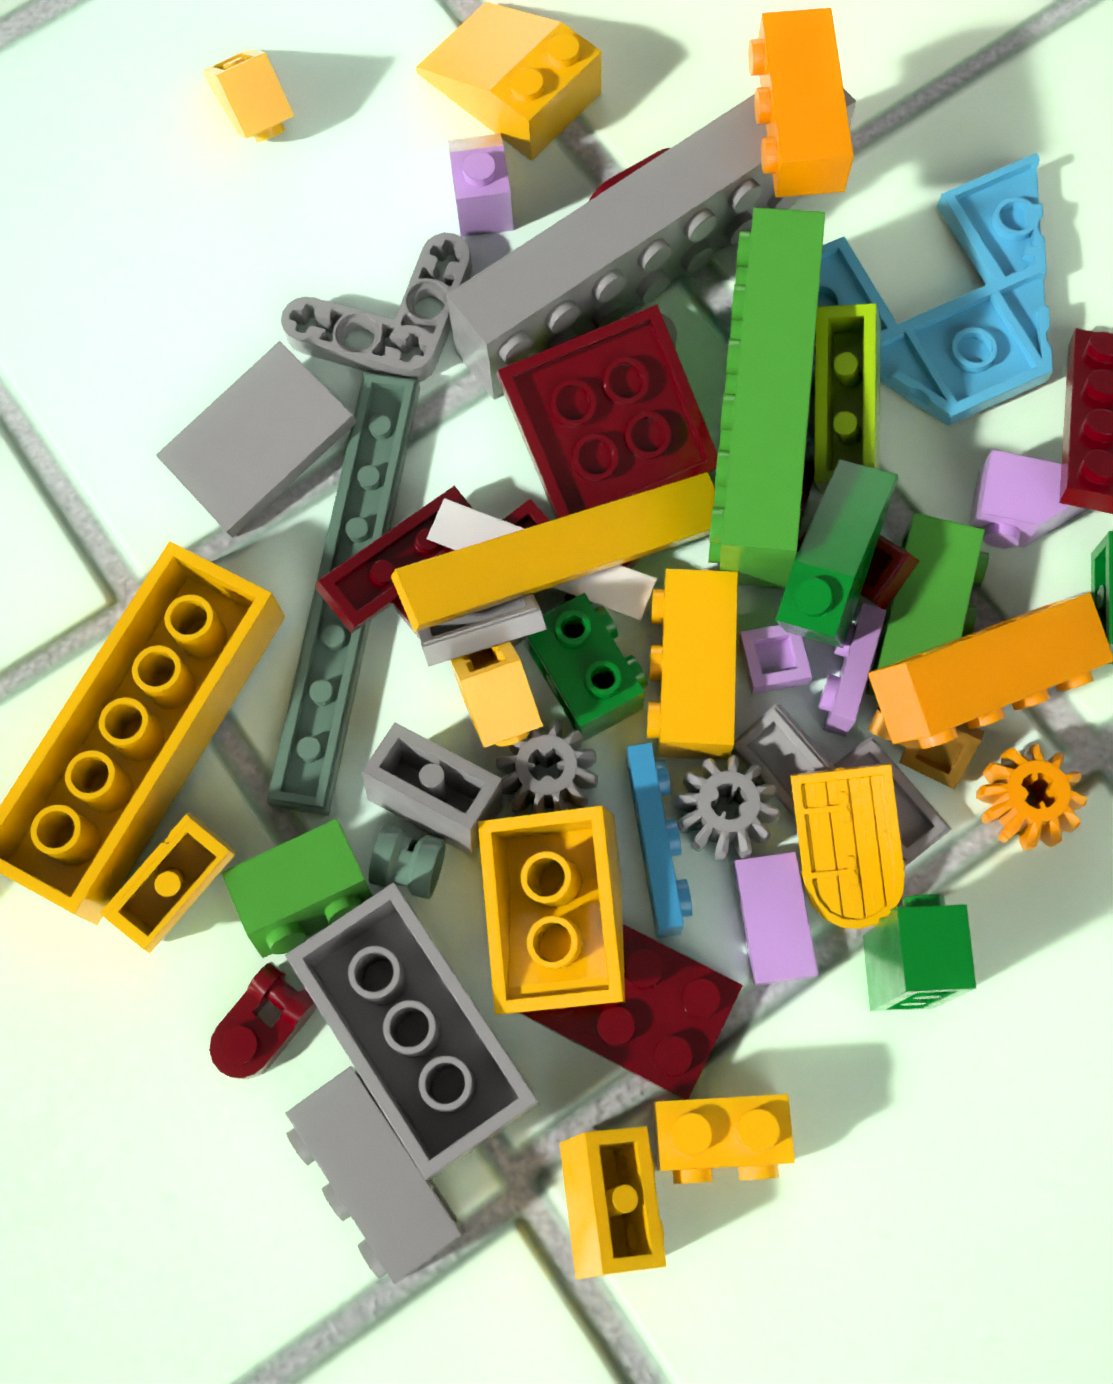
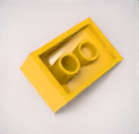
[416,2,602,161]
[478,806,625,1015]

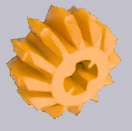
[976,744,1088,851]

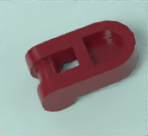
[209,962,317,1080]

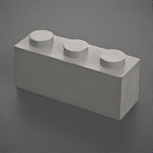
[285,1066,466,1284]

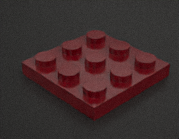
[496,304,718,519]

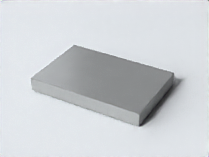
[155,341,357,537]

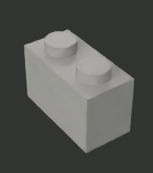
[361,722,503,856]

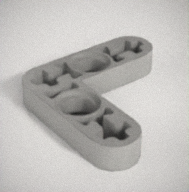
[281,232,472,382]

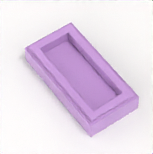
[733,852,818,986]

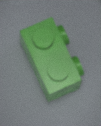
[221,818,373,958]

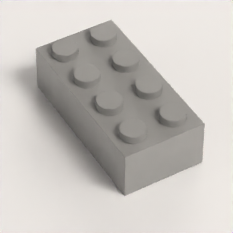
[285,882,540,1180]

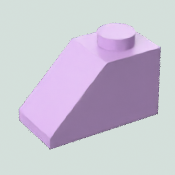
[448,133,514,237]
[969,449,1087,549]

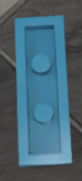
[626,742,693,938]

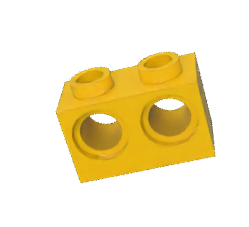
[449,641,543,748]

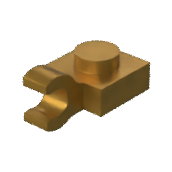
[867,705,985,790]

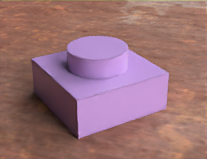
[738,625,812,695]

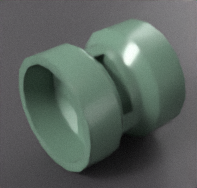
[368,824,446,899]

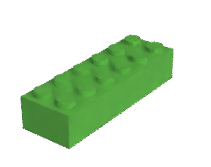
[708,207,825,589]

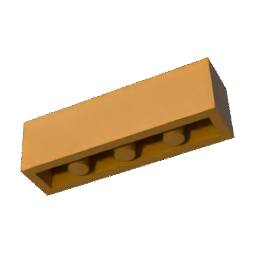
[868,592,1113,749]

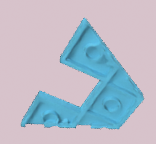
[815,153,1053,426]

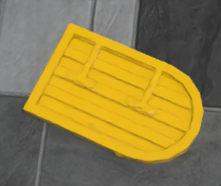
[790,763,906,929]

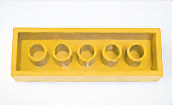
[0,541,285,926]

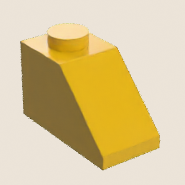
[202,49,294,143]

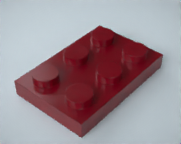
[518,924,743,1100]

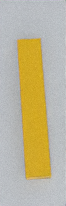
[391,472,715,632]

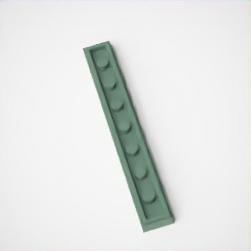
[267,372,420,816]

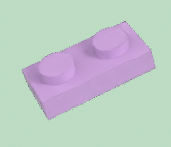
[818,603,887,737]

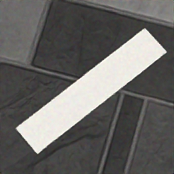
[427,498,657,621]

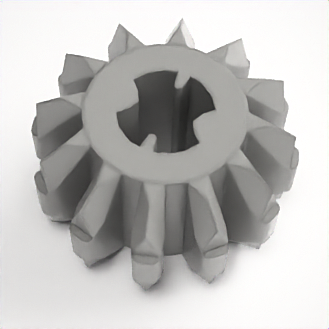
[496,720,598,814]
[674,755,780,861]

